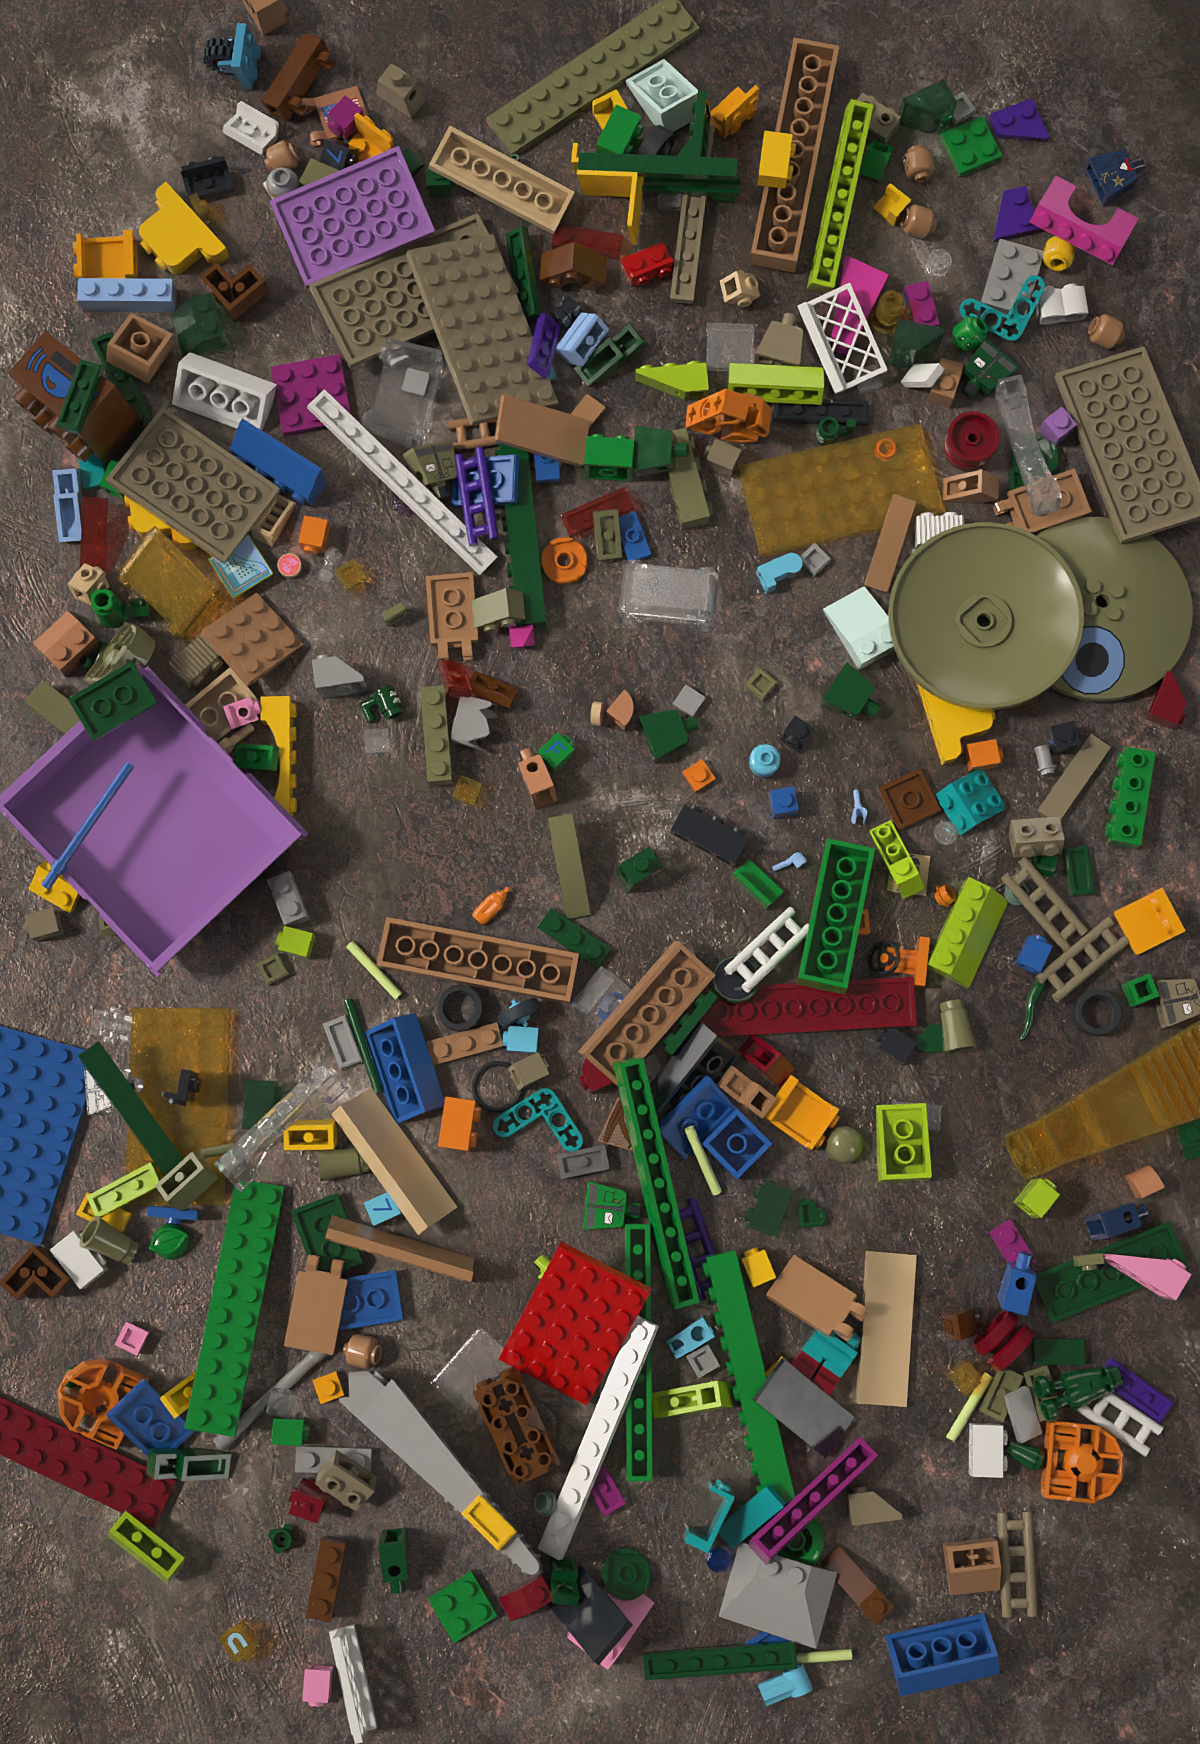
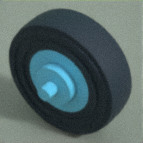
[498,998,542,1028]

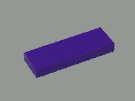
[527,312,561,379]
[1104,1357,1174,1423]

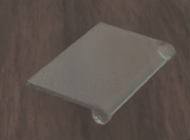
[430,1326,512,1417]

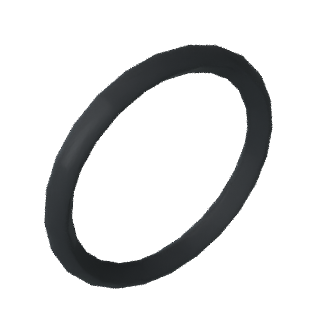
[471,1061,523,1113]

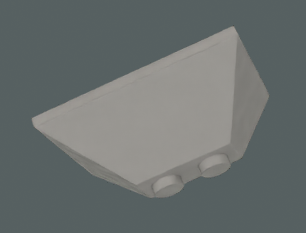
[719,1541,837,1649]

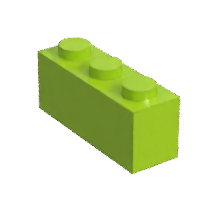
[109,1511,185,1584]

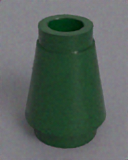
[1006,1440,1045,1472]

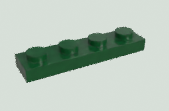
[505,226,541,323]

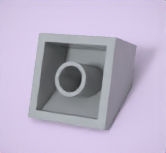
[312,654,368,699]

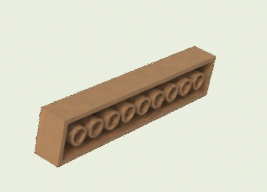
[749,38,839,273]

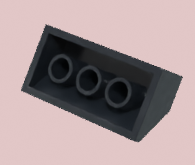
[650,1021,743,1118]

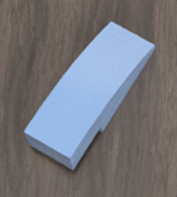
[52,468,84,542]

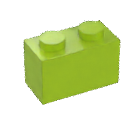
[1013,1178,1060,1218]

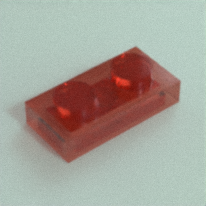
[438,659,472,698]

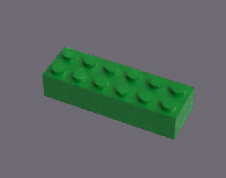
[797,838,875,995]

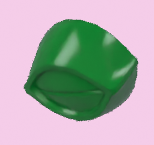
[149,1223,190,1260]

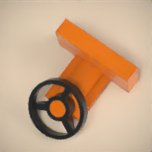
[868,936,930,988]

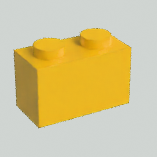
[757,131,796,189]
[283,1119,338,1150]

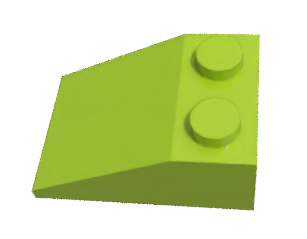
[876,1103,932,1183]

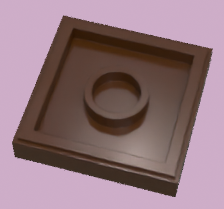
[877,768,942,832]

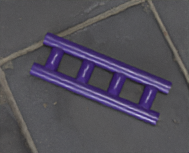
[454,447,499,547]
[678,1197,716,1302]

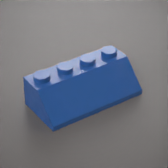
[230,418,327,506]
[365,1013,445,1124]
[885,1613,1000,1697]

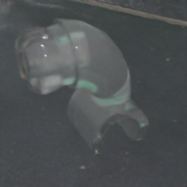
[318,546,340,583]

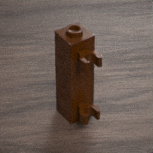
[261,34,336,121]

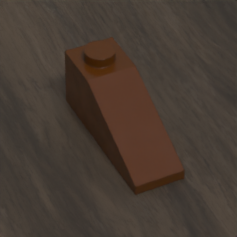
[941,1308,981,1341]
[820,1545,894,1625]

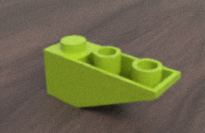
[635,361,709,400]
[869,820,925,899]

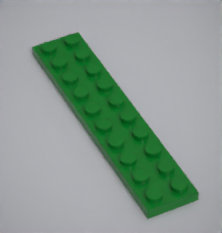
[184,1179,285,1438]

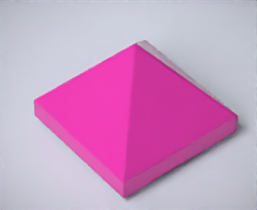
[509,625,535,647]

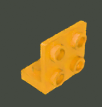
[710,85,760,139]
[348,113,394,163]
[1114,887,1185,955]

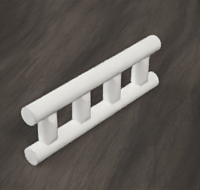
[724,907,809,992]
[1061,1391,1163,1456]

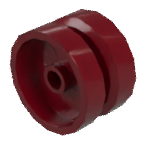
[943,411,999,472]
[971,1310,1035,1372]

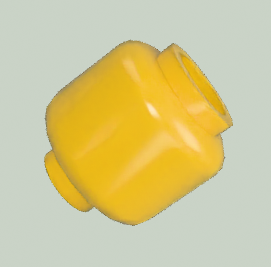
[1043,236,1075,271]

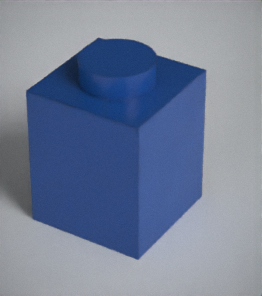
[768,786,799,819]
[1014,935,1052,975]

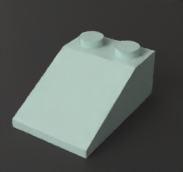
[626,59,698,133]
[823,586,895,670]

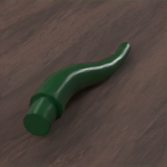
[1019,979,1049,1041]

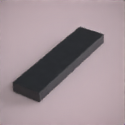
[773,399,868,426]

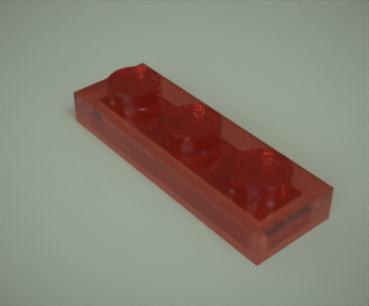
[551,224,624,260]
[560,486,634,538]
[80,497,108,570]

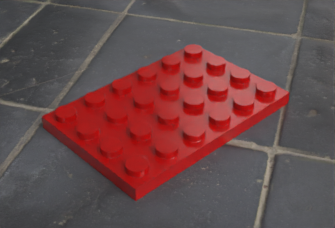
[498,1241,652,1406]

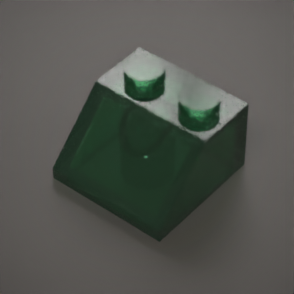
[898,79,957,134]
[171,292,228,358]
[887,319,945,368]

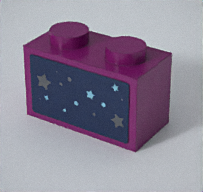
[902,281,940,340]

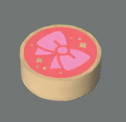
[277,553,302,579]
[590,701,603,726]

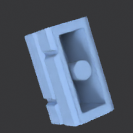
[555,313,609,366]

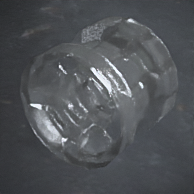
[926,249,952,278]

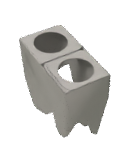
[450,695,498,752]

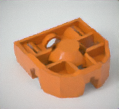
[686,388,772,443]
[58,1358,149,1450]
[1040,1420,1125,1503]

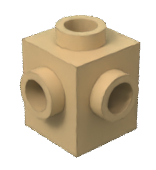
[720,271,760,307]
[68,563,110,606]

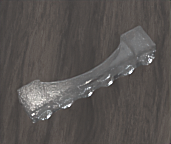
[994,375,1062,516]
[214,1060,349,1192]

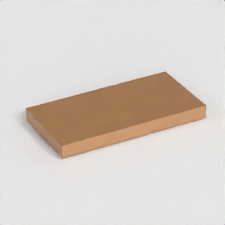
[494,394,590,467]

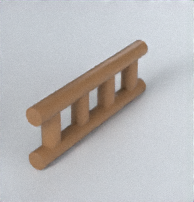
[448,418,499,452]

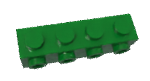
[1105,747,1156,849]

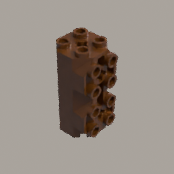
[473,1366,561,1486]

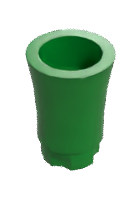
[91,589,127,628]

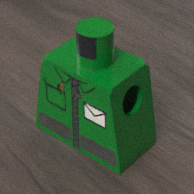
[583,1182,640,1229]

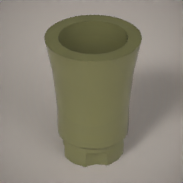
[940,999,978,1054]
[317,1147,369,1182]
[80,1216,138,1264]

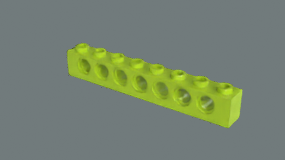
[807,99,873,294]

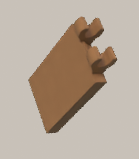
[993,468,1091,534]
[426,572,479,663]
[284,1254,349,1355]
[766,1255,868,1342]

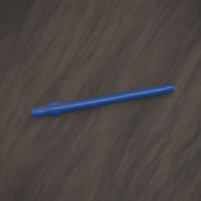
[41,761,134,890]

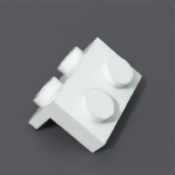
[223,101,279,155]

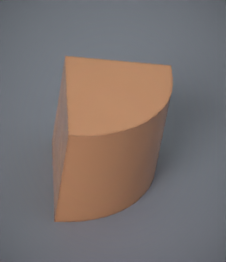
[606,689,633,731]
[1125,1165,1165,1198]

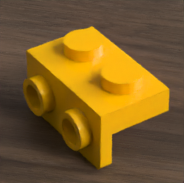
[28,860,80,913]

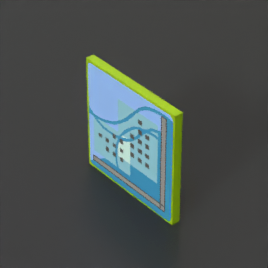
[208,535,273,599]

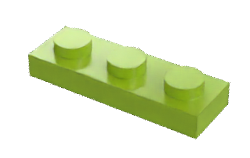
[86,1162,161,1218]

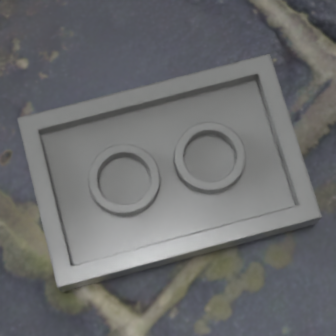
[981,239,1044,315]

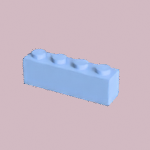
[77,278,177,312]

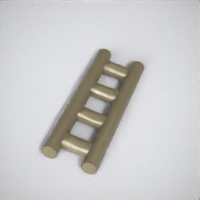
[1001,857,1088,952]
[1036,917,1129,1003]
[997,1511,1038,1618]

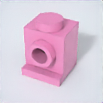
[222,697,261,729]

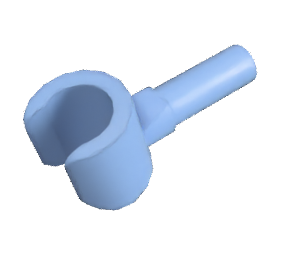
[851,790,867,824]
[772,852,807,872]

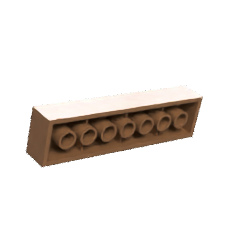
[376,917,579,1005]

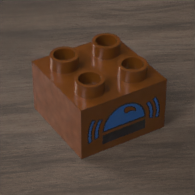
[7,331,144,466]

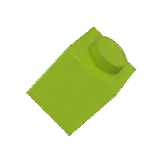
[276,926,316,959]

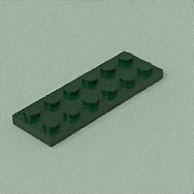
[1034,1221,1189,1323]

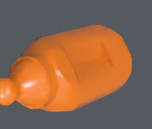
[472,887,510,925]

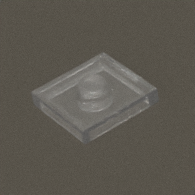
[706,323,754,371]

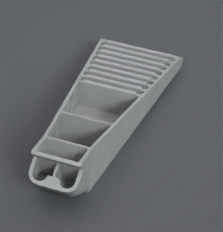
[339,1371,543,1575]

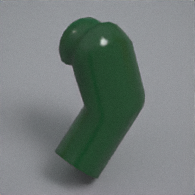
[80,641,108,671]

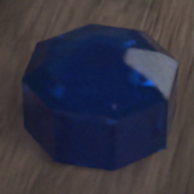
[705,1546,731,1573]

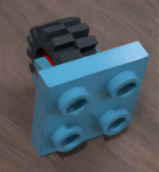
[203,23,261,90]

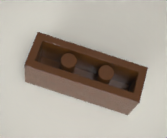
[305,1536,349,1622]

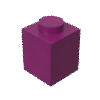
[327,95,363,140]

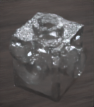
[90,1007,133,1044]

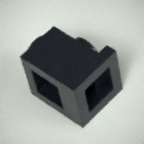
[780,715,815,754]

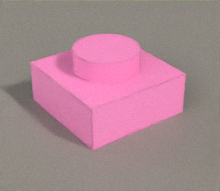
[115,1321,150,1355]

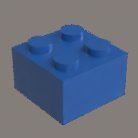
[701,1109,772,1180]

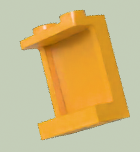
[73,230,138,279]
[763,1075,840,1150]

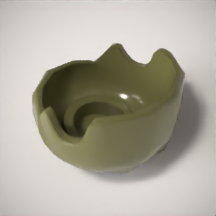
[824,1125,864,1163]

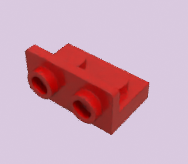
[620,242,674,287]

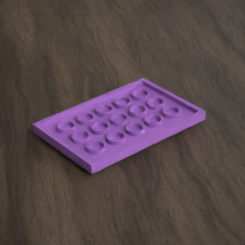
[270,146,436,288]

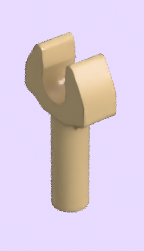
[218,723,255,754]

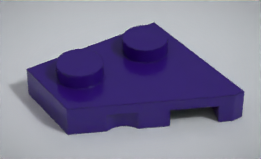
[988,98,1049,142]
[993,186,1038,242]

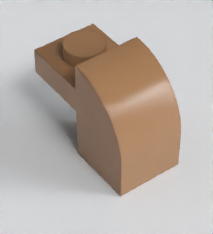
[717,1066,777,1118]

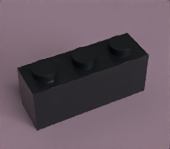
[670,804,749,867]

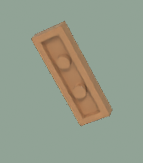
[426,1022,504,1066]

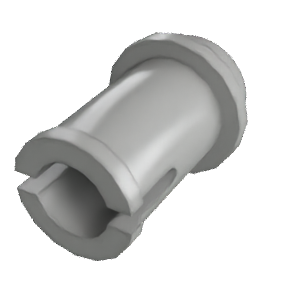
[1034,745,1057,777]

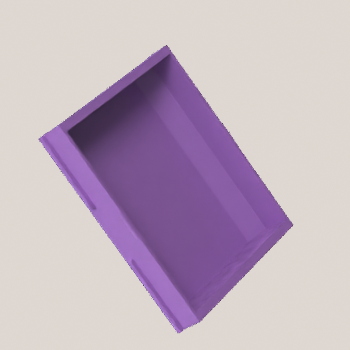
[0,665,308,977]

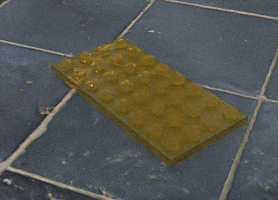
[737,423,944,557]
[125,1007,231,1206]

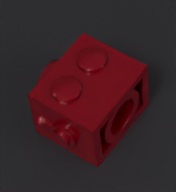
[288,1478,329,1524]

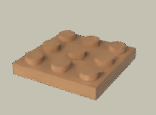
[201,593,303,686]

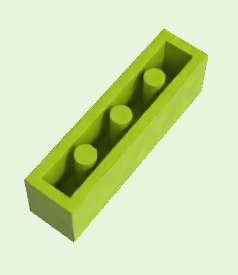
[728,363,824,405]

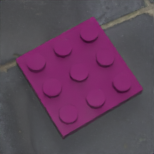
[271,354,351,436]

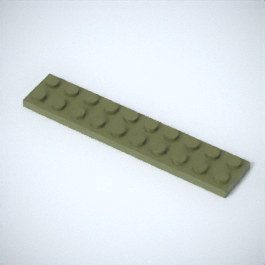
[486,0,699,154]

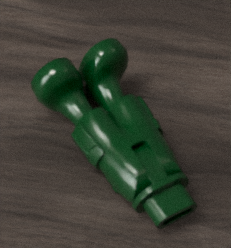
[1033,1366,1123,1423]

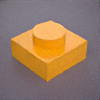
[312,1371,345,1404]

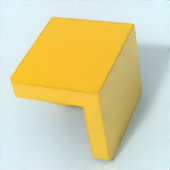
[592,89,628,130]
[873,183,911,226]

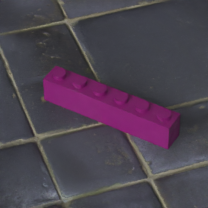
[748,1437,878,1565]

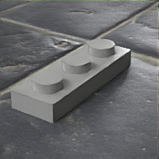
[295,1446,372,1473]

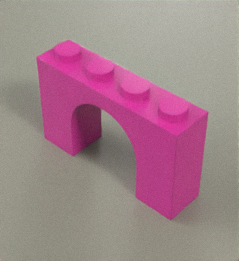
[1030,176,1139,266]

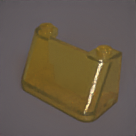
[117,526,226,641]

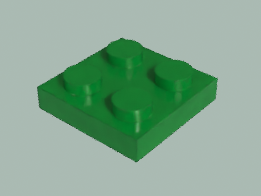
[940,116,1002,177]
[428,1570,498,1643]

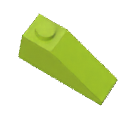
[652,1381,734,1419]

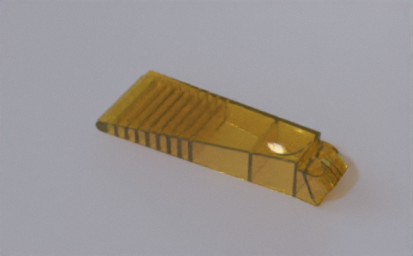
[1005,1019,1200,1178]

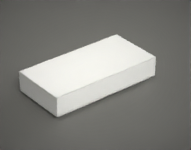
[901,363,944,387]

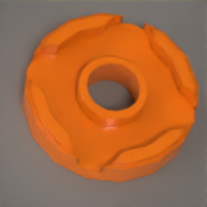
[541,537,587,585]

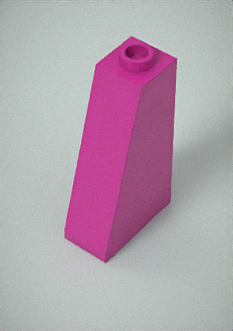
[830,255,889,354]

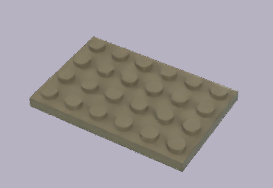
[106,407,280,565]

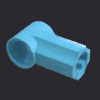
[758,1663,813,1706]

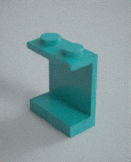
[683,1479,735,1554]

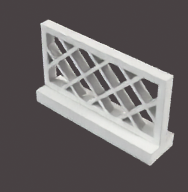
[798,283,888,395]
[329,1624,378,1744]

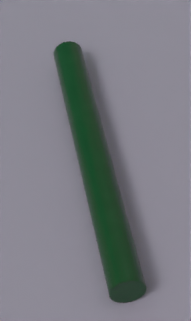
[343,998,384,1094]

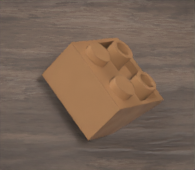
[943,1537,1001,1596]

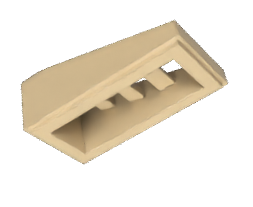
[251,494,296,547]

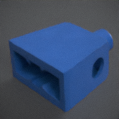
[997,1251,1036,1316]

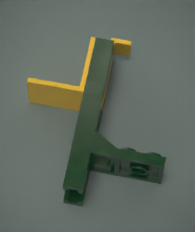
[571,90,741,245]

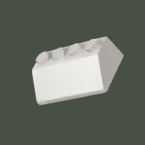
[172,352,277,430]

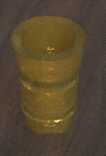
[871,290,904,334]

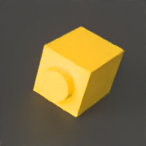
[740,1247,776,1287]

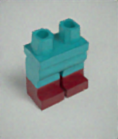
[790,1329,862,1395]

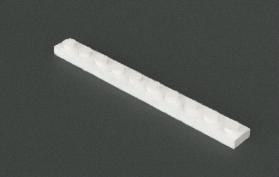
[307,389,497,575]
[538,1316,659,1560]

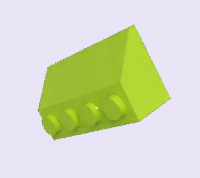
[927,877,1008,988]

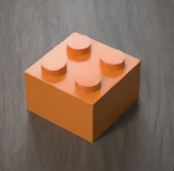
[438,1097,481,1152]

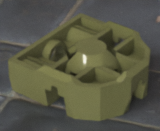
[83,622,155,685]

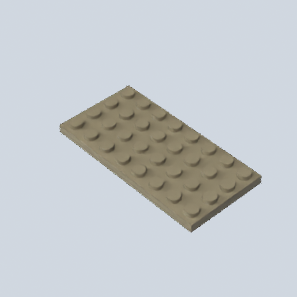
[309,213,519,369]
[406,234,558,425]
[1054,346,1200,544]

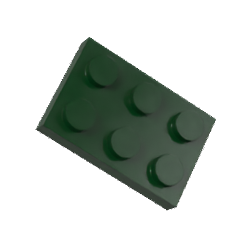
[68,661,158,742]
[291,1193,364,1273]

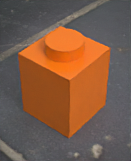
[298,515,330,555]
[964,739,1003,772]

